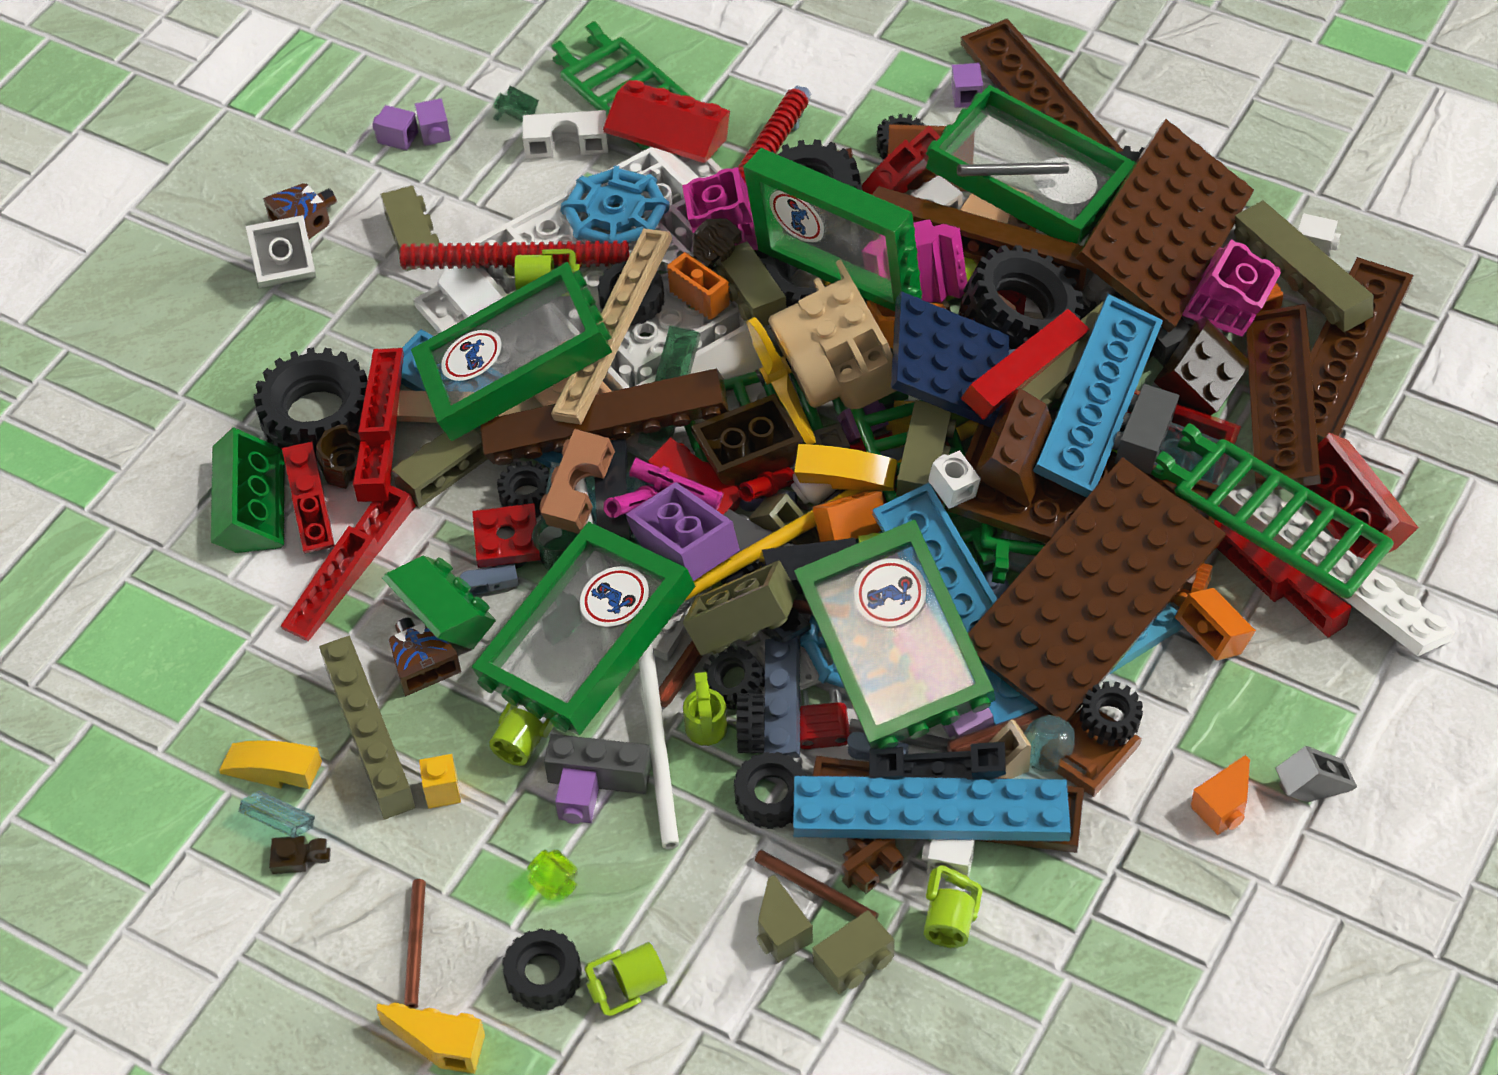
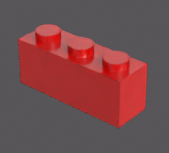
[647,437,742,515]

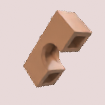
[540,429,615,534]

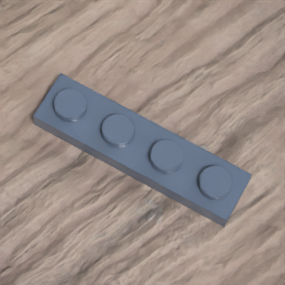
[764,637,800,758]

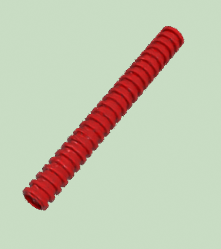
[738,89,809,183]
[399,240,630,270]

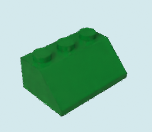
[382,555,496,649]

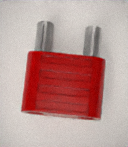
[800,687,850,749]

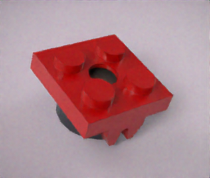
[472,503,541,569]

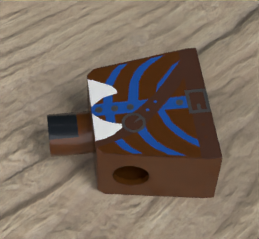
[263,183,337,240]
[389,618,461,697]

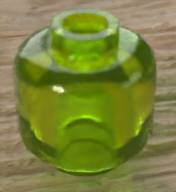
[527,849,578,901]

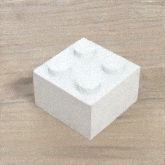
[246,215,316,288]

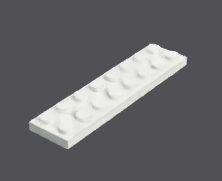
[1220,484,1455,656]

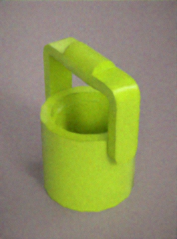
[515,249,580,298]
[683,672,728,746]
[489,703,554,766]
[924,865,982,948]
[584,942,668,1016]

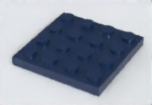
[891,291,1009,428]

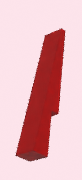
[961,309,1090,420]
[353,348,404,502]
[281,485,416,642]
[1213,520,1352,638]

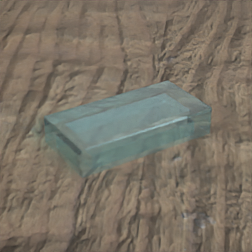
[238,790,315,838]

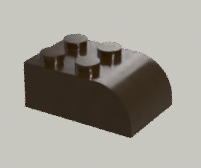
[1154,317,1249,415]
[691,393,803,486]

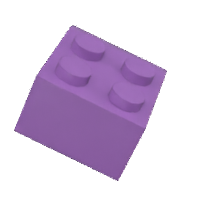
[626,482,740,581]

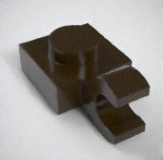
[269,835,331,874]

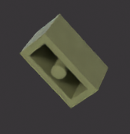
[812,910,894,994]

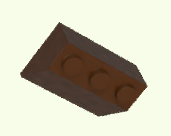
[975,388,1053,507]

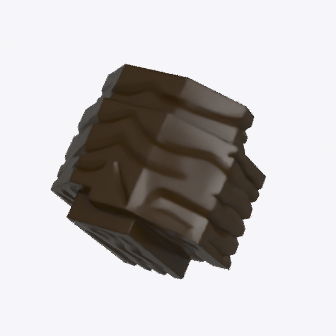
[693,218,742,270]
[316,424,361,489]

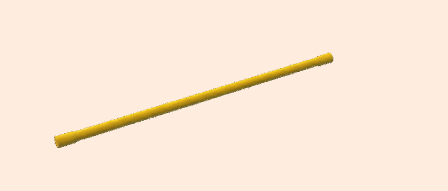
[625,420,979,626]

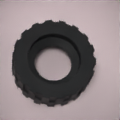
[598,261,665,325]
[734,752,807,829]
[502,928,582,1011]

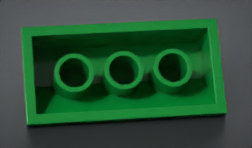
[211,427,284,553]

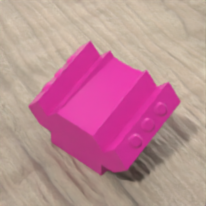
[682,167,758,250]
[863,219,967,303]
[1182,239,1281,336]

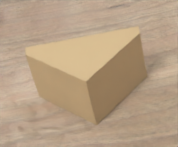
[988,720,1031,779]

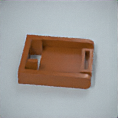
[1039,707,1142,797]

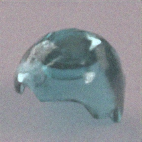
[1024,715,1075,772]

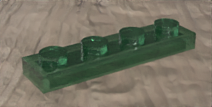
[638,326,701,449]

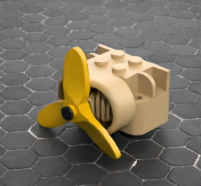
[746,259,897,445]

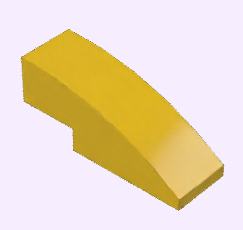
[794,444,898,491]
[219,740,322,789]

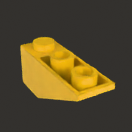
[376,1003,485,1074]

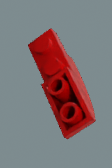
[862,125,941,195]
[282,442,335,554]

